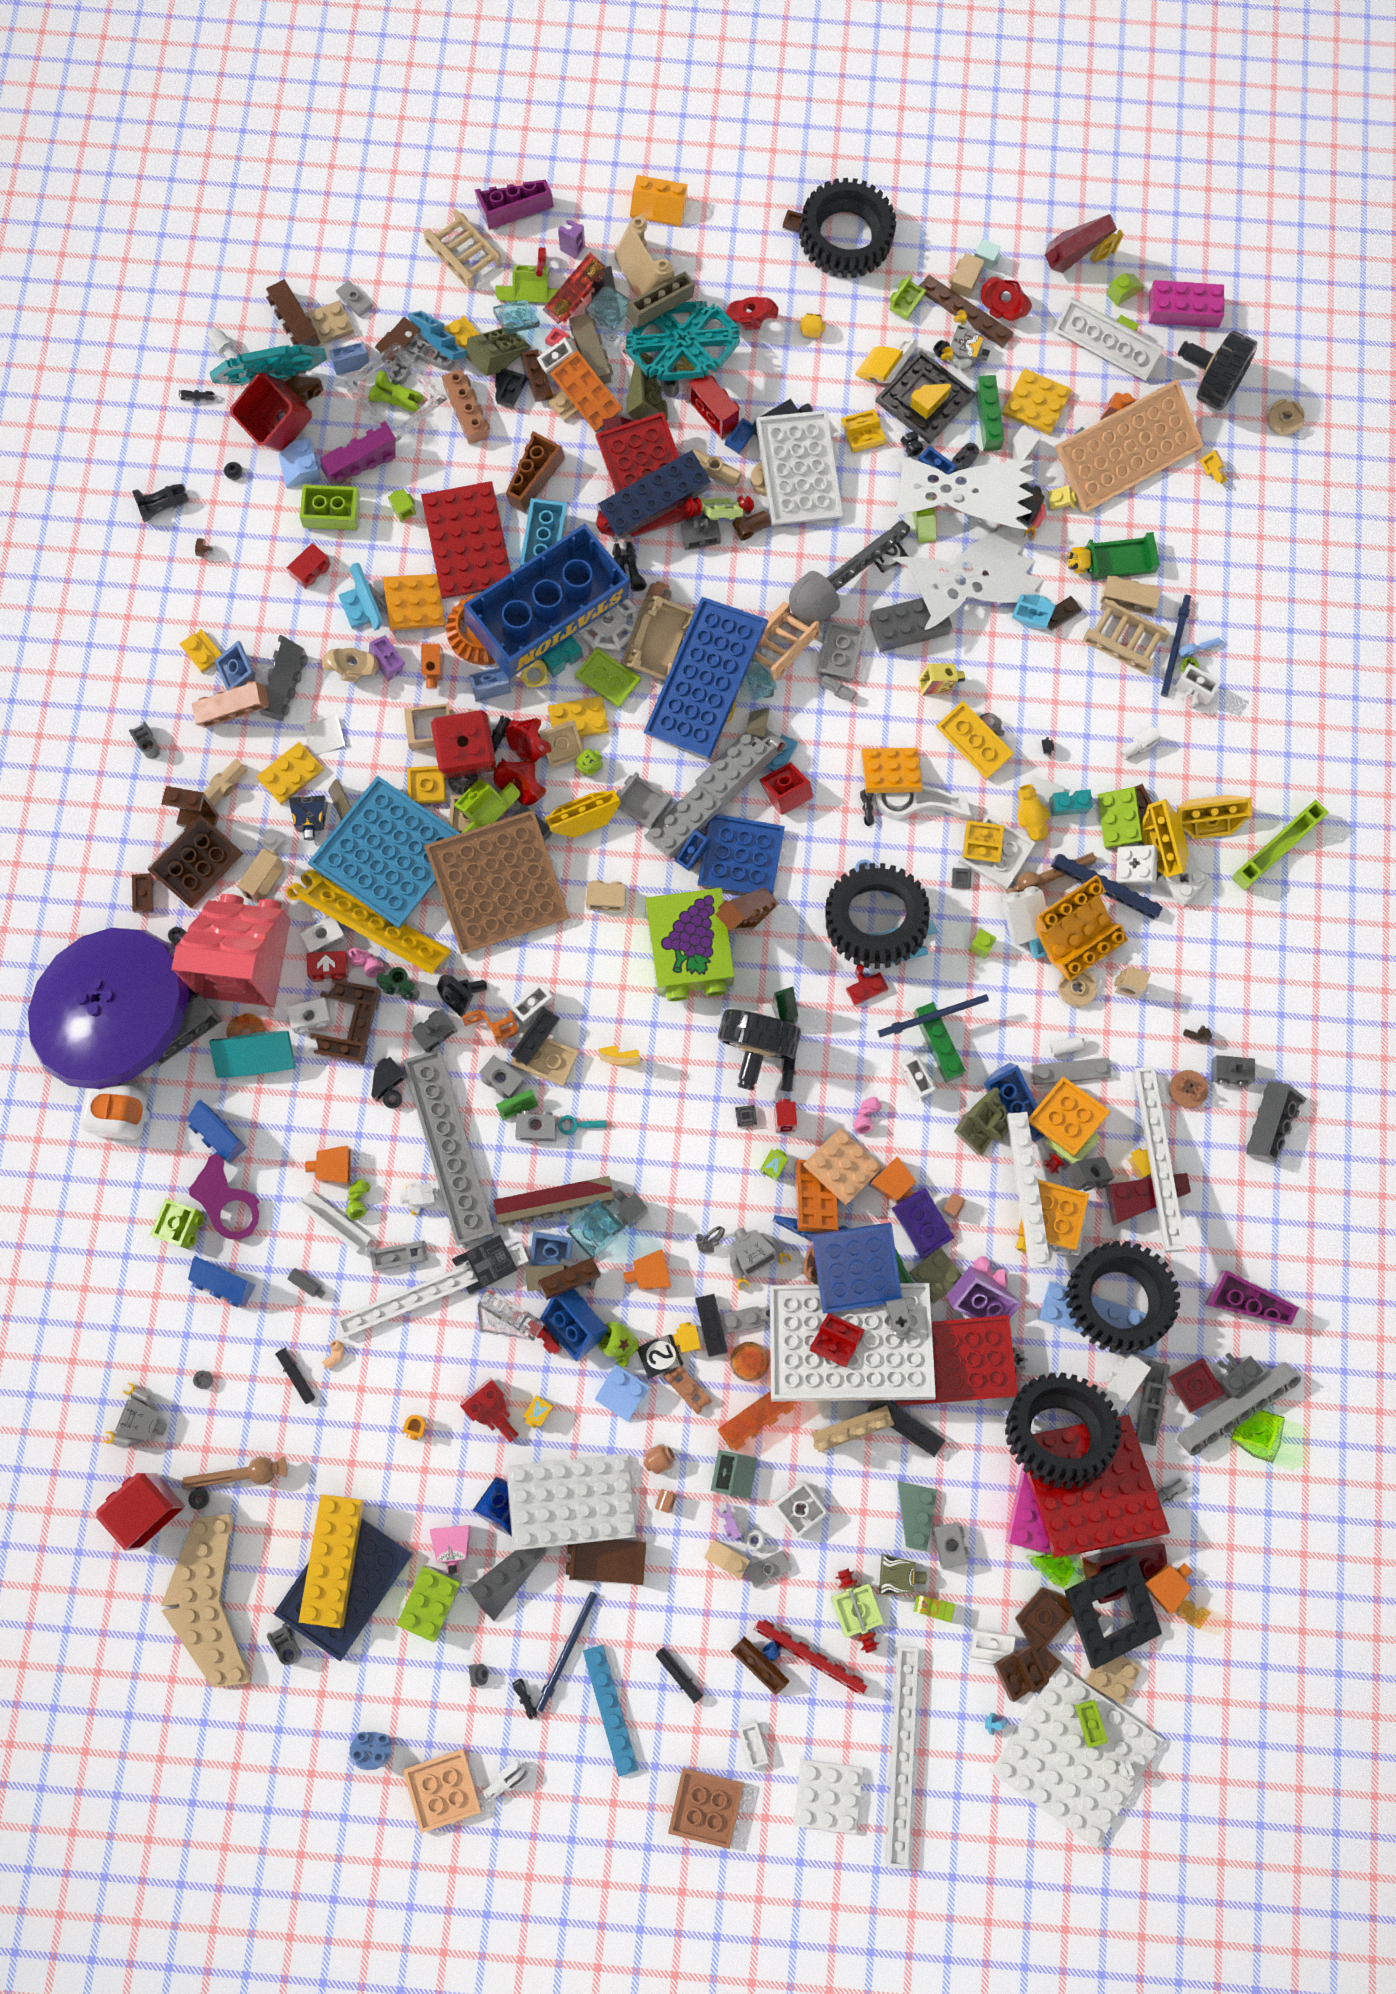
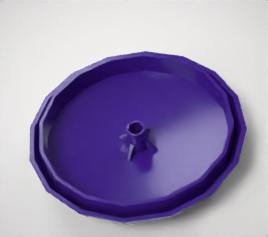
[28,927,189,1089]

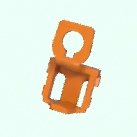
[462,1010,519,1045]

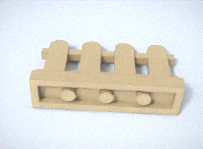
[811,1405,894,1453]

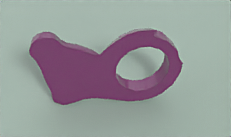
[189,1154,260,1240]

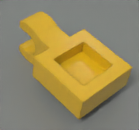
[1199,450,1227,484]

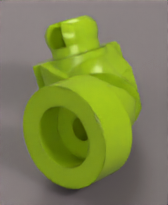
[346,1179,371,1220]

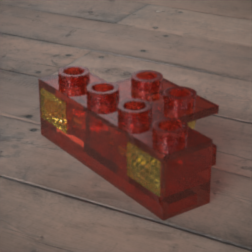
[542,252,606,325]

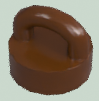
[195,538,213,557]

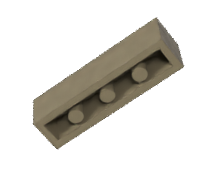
[626,271,695,328]
[569,312,613,384]

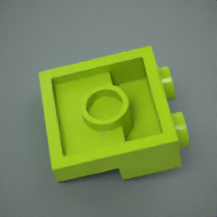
[150,1198,205,1250]

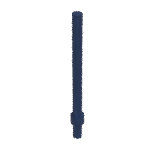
[1161,594,1191,697]
[877,994,989,1038]
[535,1591,598,1712]

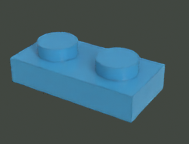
[765,734,798,771]

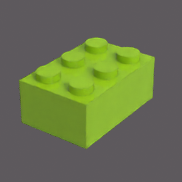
[299,484,361,530]
[396,1565,462,1643]

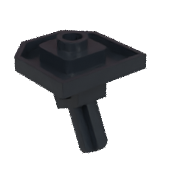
[436,974,487,1018]

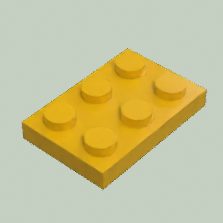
[547,696,609,738]
[256,742,324,805]

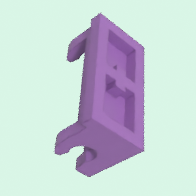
[558,220,585,259]
[369,635,405,681]

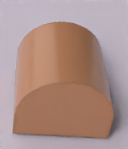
[942,1193,965,1219]
[655,1489,677,1514]

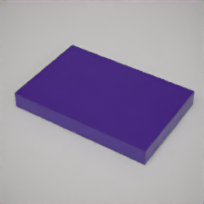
[891,1187,955,1259]

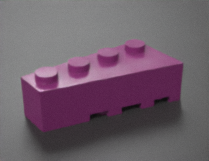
[1204,1270,1299,1326]

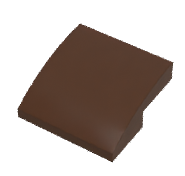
[993,1645,1049,1702]

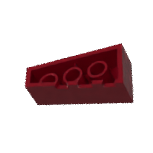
[1105,1173,1191,1226]

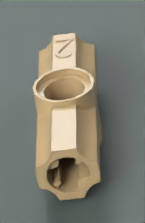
[693,448,742,487]
[204,759,248,807]

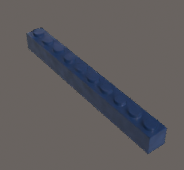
[1050,854,1163,920]

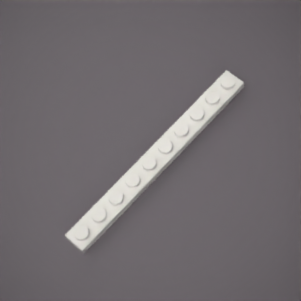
[1134,1067,1186,1253]
[335,1243,529,1338]
[886,1646,919,1869]

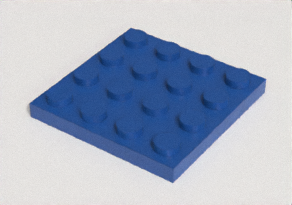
[697,814,785,895]
[811,1222,902,1314]

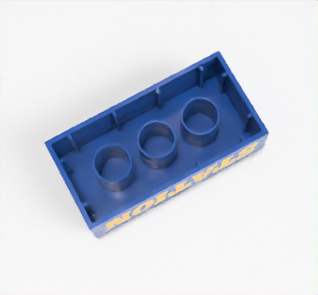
[464,523,630,679]

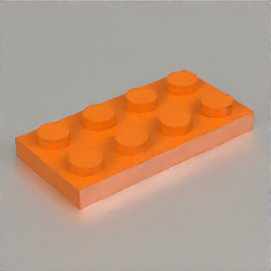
[550,350,623,432]
[795,1159,838,1233]

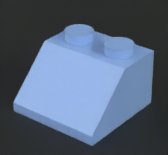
[278,438,321,488]
[594,1365,650,1422]

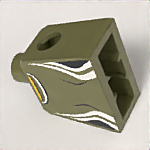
[879,1554,927,1595]

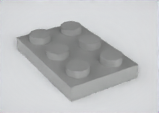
[816,621,865,682]

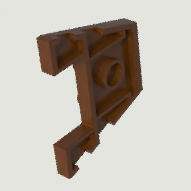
[1015,1587,1101,1677]

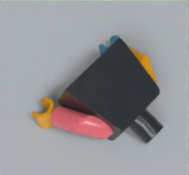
[1017,483,1046,541]

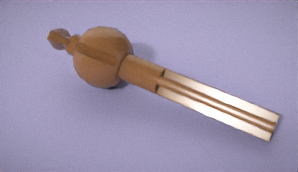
[1006,852,1097,894]
[181,1456,288,1490]

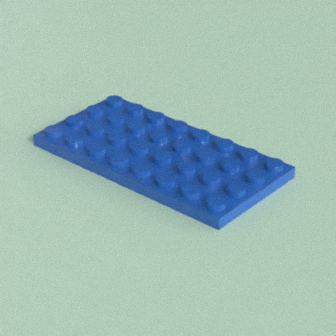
[643,597,769,759]

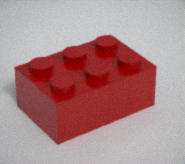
[689,375,740,439]

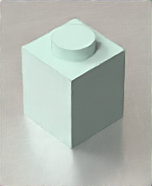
[974,239,1002,271]

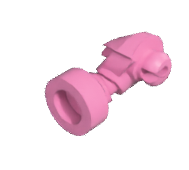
[347,947,385,978]
[853,1097,882,1134]
[973,1256,1008,1289]

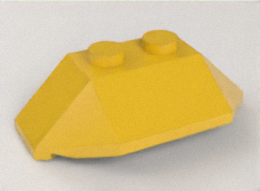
[545,790,621,838]
[1177,795,1252,839]
[1141,799,1189,878]

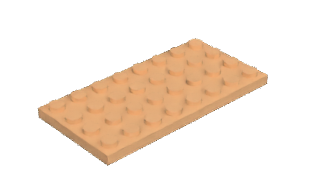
[1055,379,1204,513]

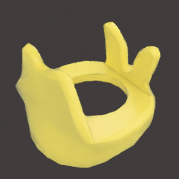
[520,659,549,689]

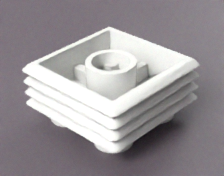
[1116,845,1158,886]
[1156,859,1209,906]
[772,1481,829,1538]

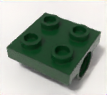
[376,967,420,1001]

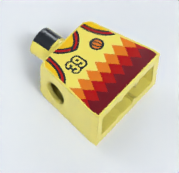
[918,663,965,695]

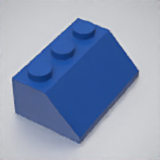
[187,1099,247,1164]
[188,1256,256,1308]
[540,1289,608,1362]

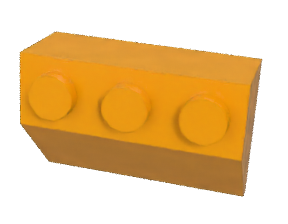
[630,175,688,227]

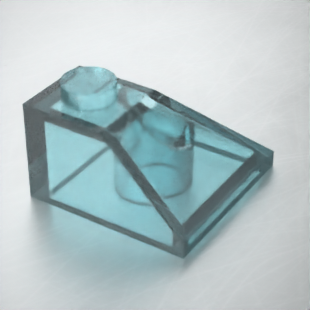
[745,658,777,701]

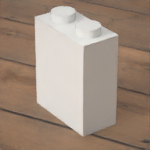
[1001,886,1047,945]

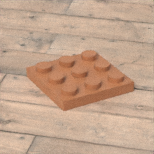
[668,1767,744,1849]

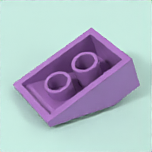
[947,1265,1023,1319]

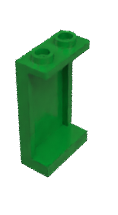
[1085,532,1160,580]

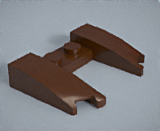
[310,979,382,1065]

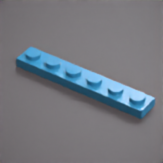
[583,1644,638,1777]

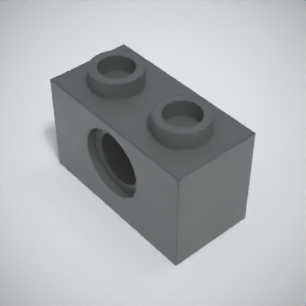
[1065,1157,1115,1191]

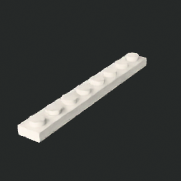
[1007,1112,1051,1270]

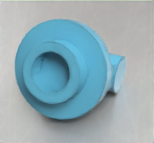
[985,1713,1007,1735]

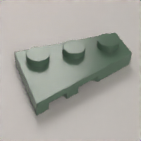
[897,1481,937,1551]

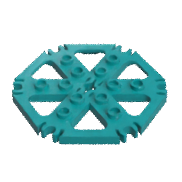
[626,301,740,381]
[209,344,327,386]

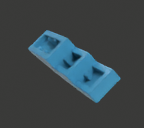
[407,310,467,361]

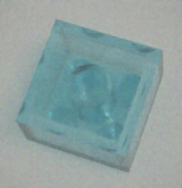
[566,1199,625,1259]

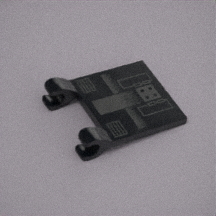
[452,1235,518,1295]

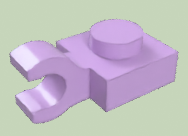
[715,1503,741,1540]

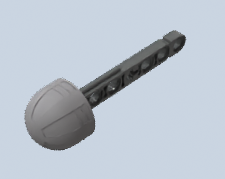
[789,520,910,624]

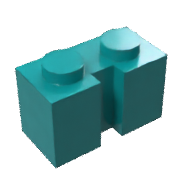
[542,637,583,678]
[1049,789,1093,816]

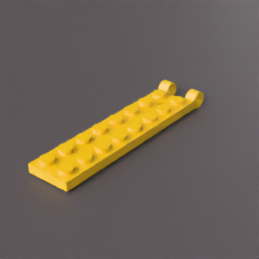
[286,869,452,975]

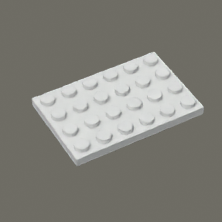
[756,410,843,526]
[506,1454,636,1551]

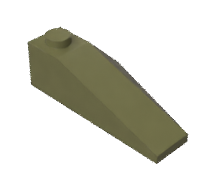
[627,353,668,420]

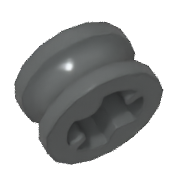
[193,1370,213,1389]

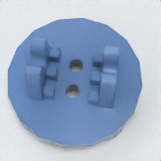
[350,1732,392,1770]

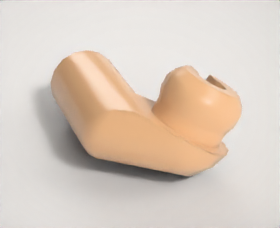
[322,1340,344,1370]

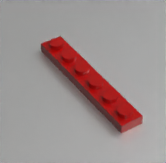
[753,1620,868,1695]

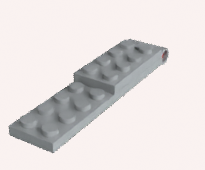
[644,728,786,859]

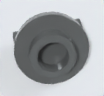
[468,1664,489,1687]

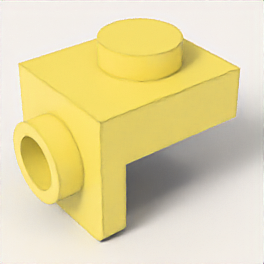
[1048,485,1077,510]

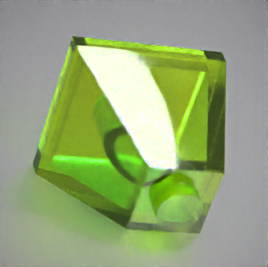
[1231,1410,1285,1463]
[1025,1554,1076,1588]

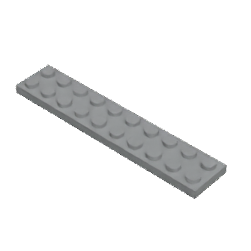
[403,1049,495,1246]

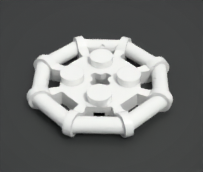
[576,598,640,652]

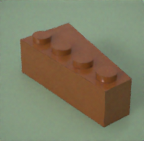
[506,431,565,512]
[716,887,780,931]

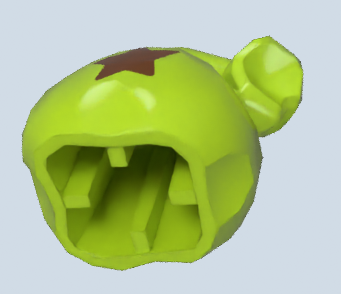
[598,1321,639,1367]

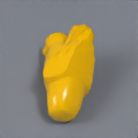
[1017,784,1050,842]

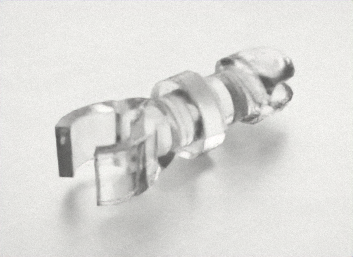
[604,327,627,355]

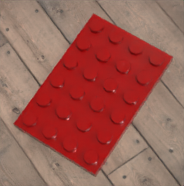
[595,412,697,538]
[421,481,511,599]
[896,1315,1018,1407]

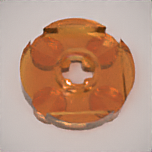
[226,1013,266,1038]

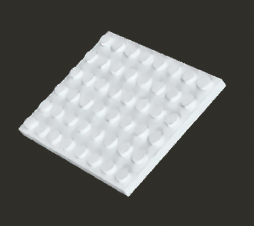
[770,1283,936,1402]

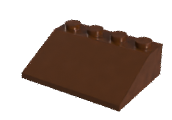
[147,813,244,908]

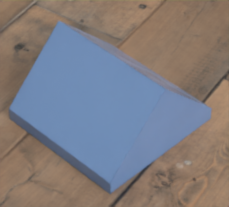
[329,341,371,375]
[215,641,255,691]
[469,667,511,702]
[530,1231,574,1266]

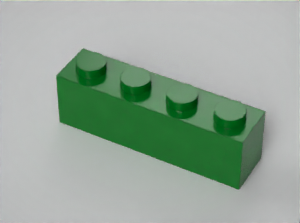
[975,375,1004,451]
[913,1002,966,1083]

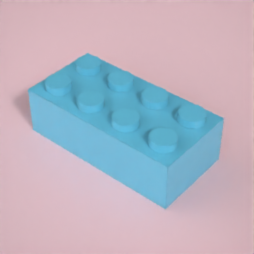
[520,498,568,566]

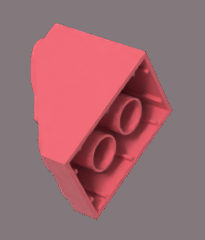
[172,894,291,1007]

